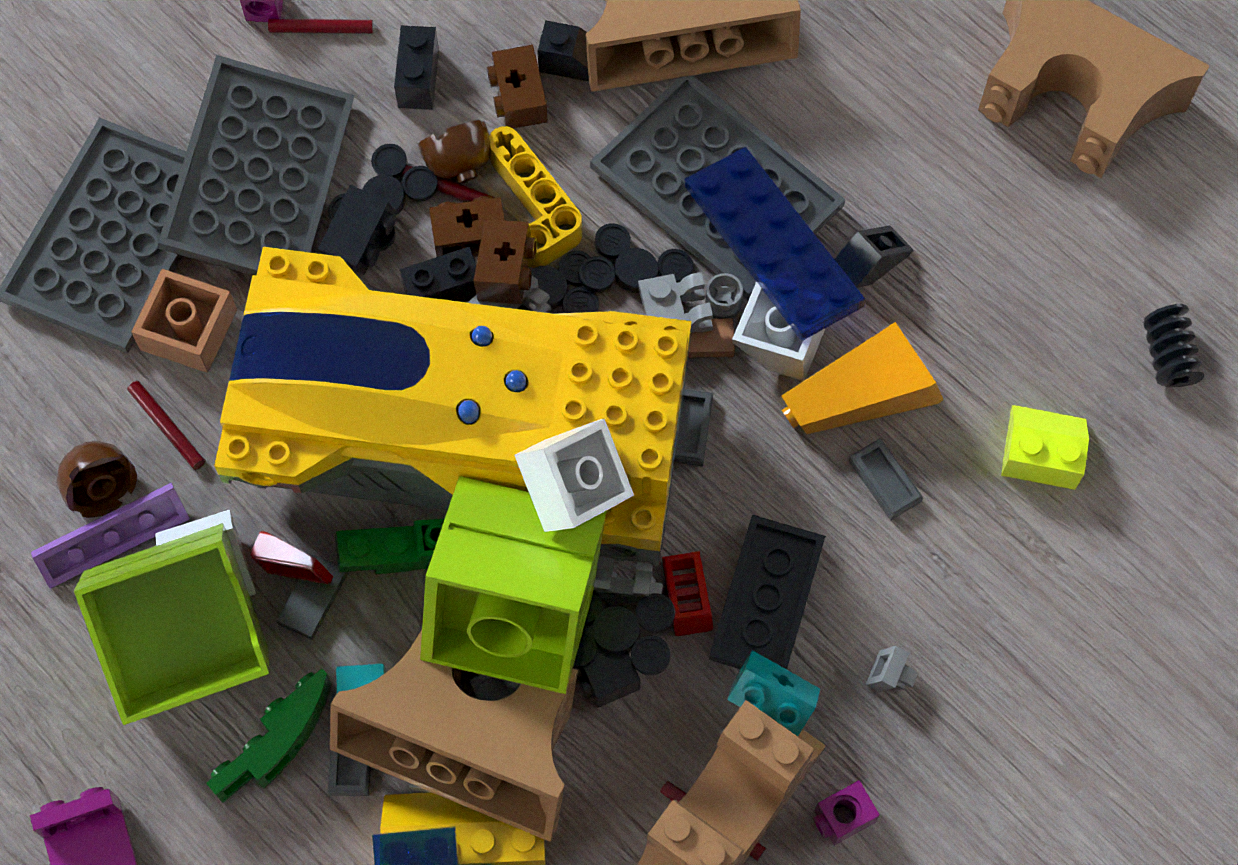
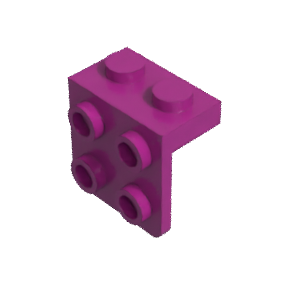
[30,787,137,865]

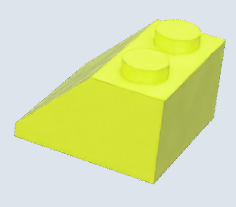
[1001,405,1089,490]

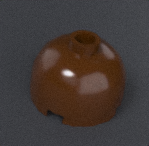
[417,120,491,184]
[56,441,138,518]

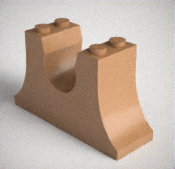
[586,0,801,92]
[978,0,1210,178]
[330,630,578,842]
[638,700,826,865]

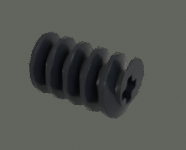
[1143,304,1204,387]

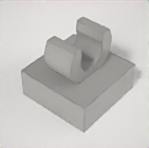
[866,646,918,692]

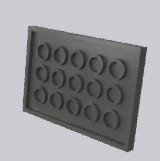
[158,55,355,276]
[590,75,846,301]
[0,117,186,354]

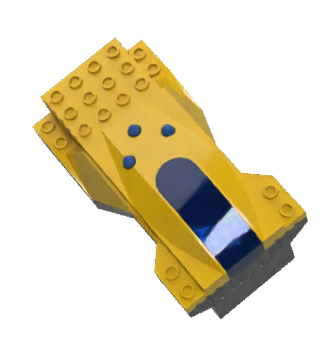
[214,247,691,566]

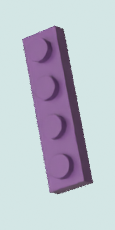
[31,483,190,589]

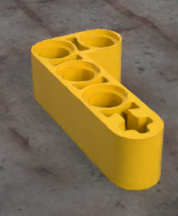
[489,126,582,268]

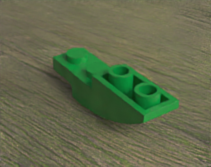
[335,518,445,575]
[206,669,332,803]

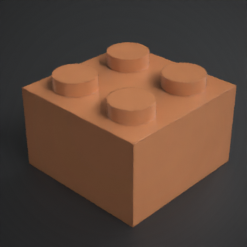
[131,269,237,373]

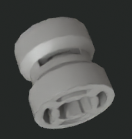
[705,273,743,319]

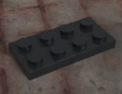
[709,515,826,669]

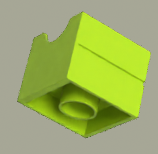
[420,476,607,694]
[74,523,269,725]

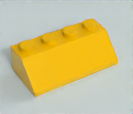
[380,793,546,865]

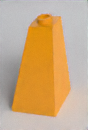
[781,322,944,434]

